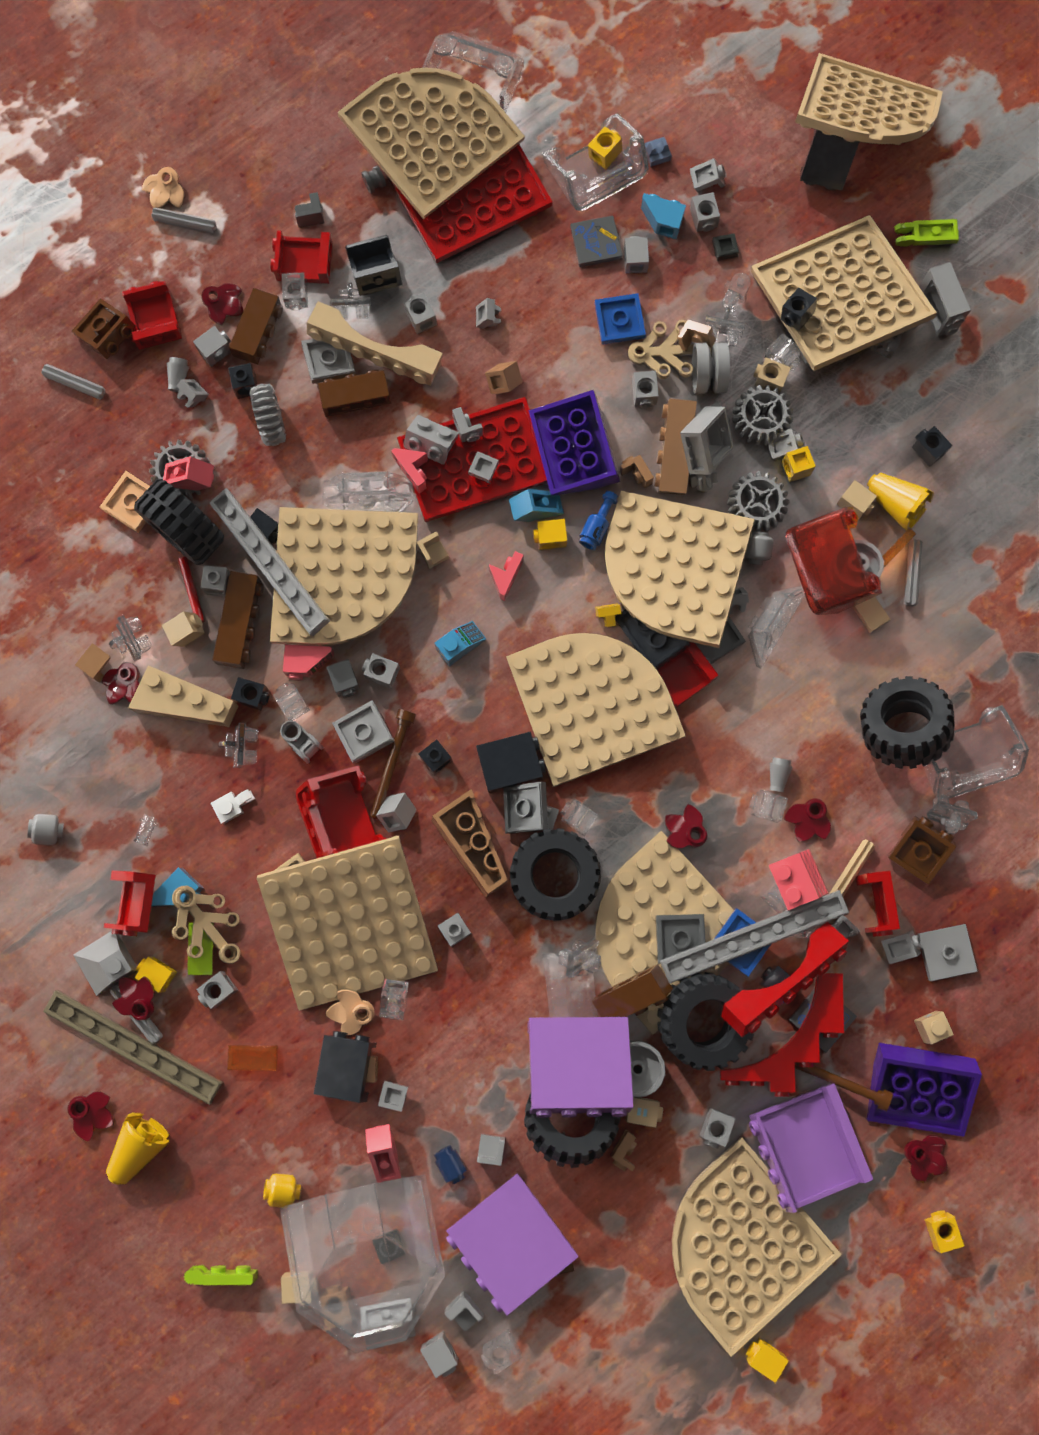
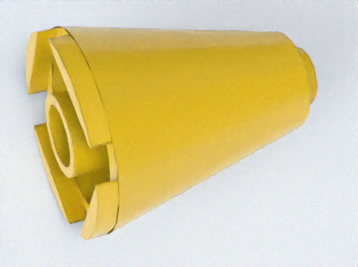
[867,473,934,531]
[106,1113,169,1185]

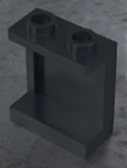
[800,129,860,191]
[345,235,403,296]
[476,731,546,794]
[314,1031,377,1103]

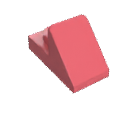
[391,448,428,494]
[489,551,524,601]

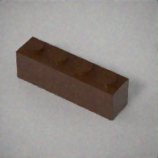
[212,571,264,669]

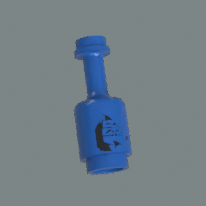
[579,491,618,550]

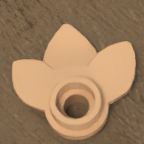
[142,167,184,208]
[326,990,374,1035]

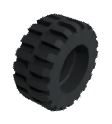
[134,479,224,565]
[860,676,955,769]
[510,828,601,921]
[657,972,754,1071]
[524,1093,621,1168]

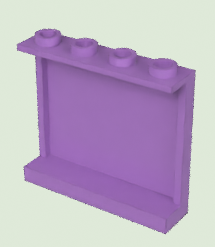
[527,1017,633,1118]
[749,1084,874,1213]
[446,1173,579,1315]

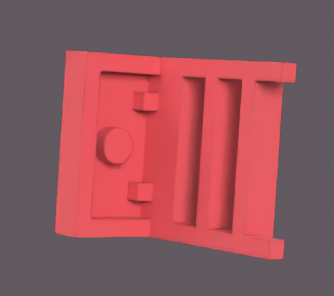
[769,849,828,910]

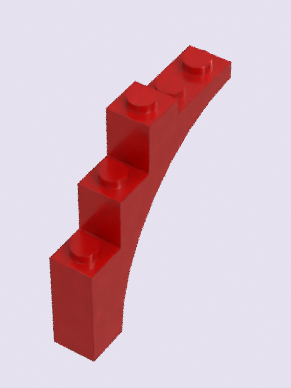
[720,973,844,1097]

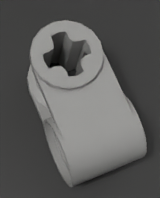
[280,720,324,764]

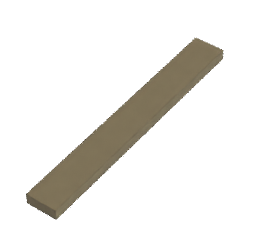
[43,990,223,1105]

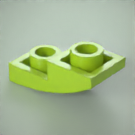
[188,923,214,975]

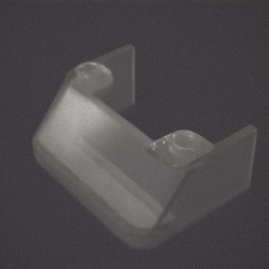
[422,32,524,113]

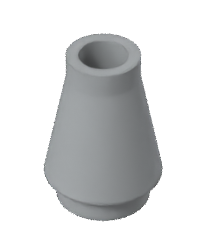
[167,357,189,392]
[770,757,793,792]

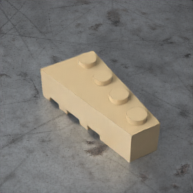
[128,666,238,727]

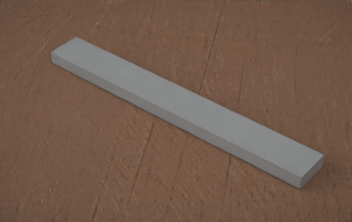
[209,488,330,636]
[660,890,849,984]

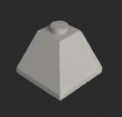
[73,931,137,996]

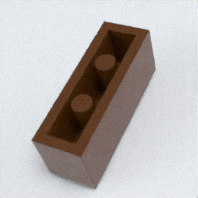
[229,288,283,365]
[317,370,391,417]
[592,964,673,1019]

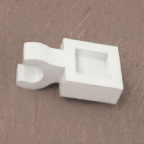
[211,789,255,824]

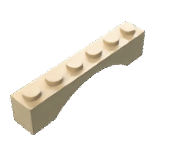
[307,301,443,386]

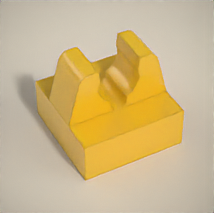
[595,603,621,627]

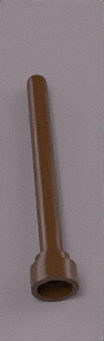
[371,709,416,819]
[795,1062,894,1112]

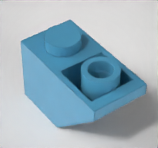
[641,193,686,240]

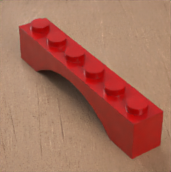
[721,921,849,1037]

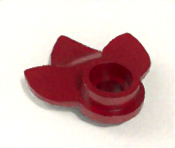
[201,283,244,325]
[102,662,140,705]
[784,798,831,842]
[665,804,707,849]
[112,976,155,1020]
[68,1092,113,1141]
[904,1135,947,1183]

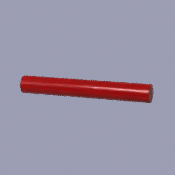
[178,557,205,623]

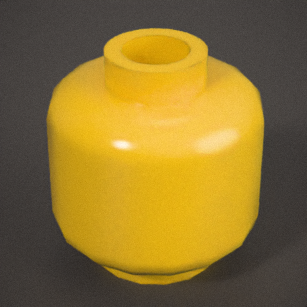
[263,1174,301,1208]

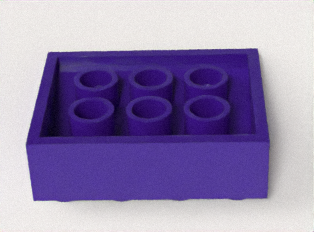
[529,390,620,496]
[867,1043,982,1137]

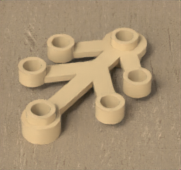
[628,320,714,379]
[172,886,240,963]

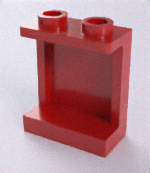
[270,230,333,284]
[122,281,182,350]
[657,641,718,708]
[104,870,156,937]
[856,870,900,937]

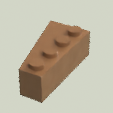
[654,398,697,495]
[431,789,507,897]

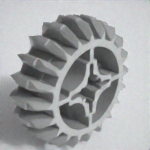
[250,384,286,446]
[732,385,793,446]
[149,440,210,499]
[727,471,790,532]

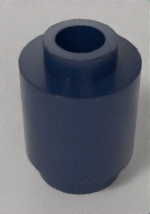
[434,1145,467,1185]

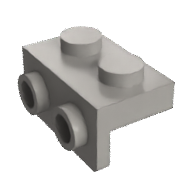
[403,415,459,464]

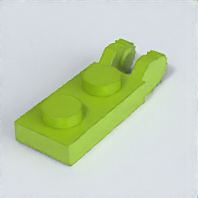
[894,219,959,246]
[184,1265,258,1285]

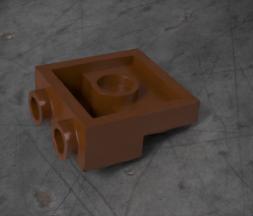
[71,298,136,359]
[888,816,957,884]

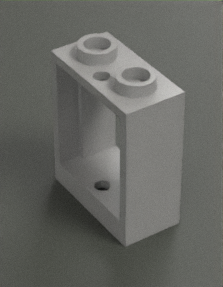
[919,262,971,336]
[680,407,734,475]

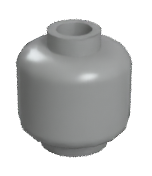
[745,531,773,565]
[27,814,64,845]

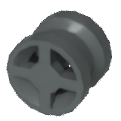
[361,165,387,194]

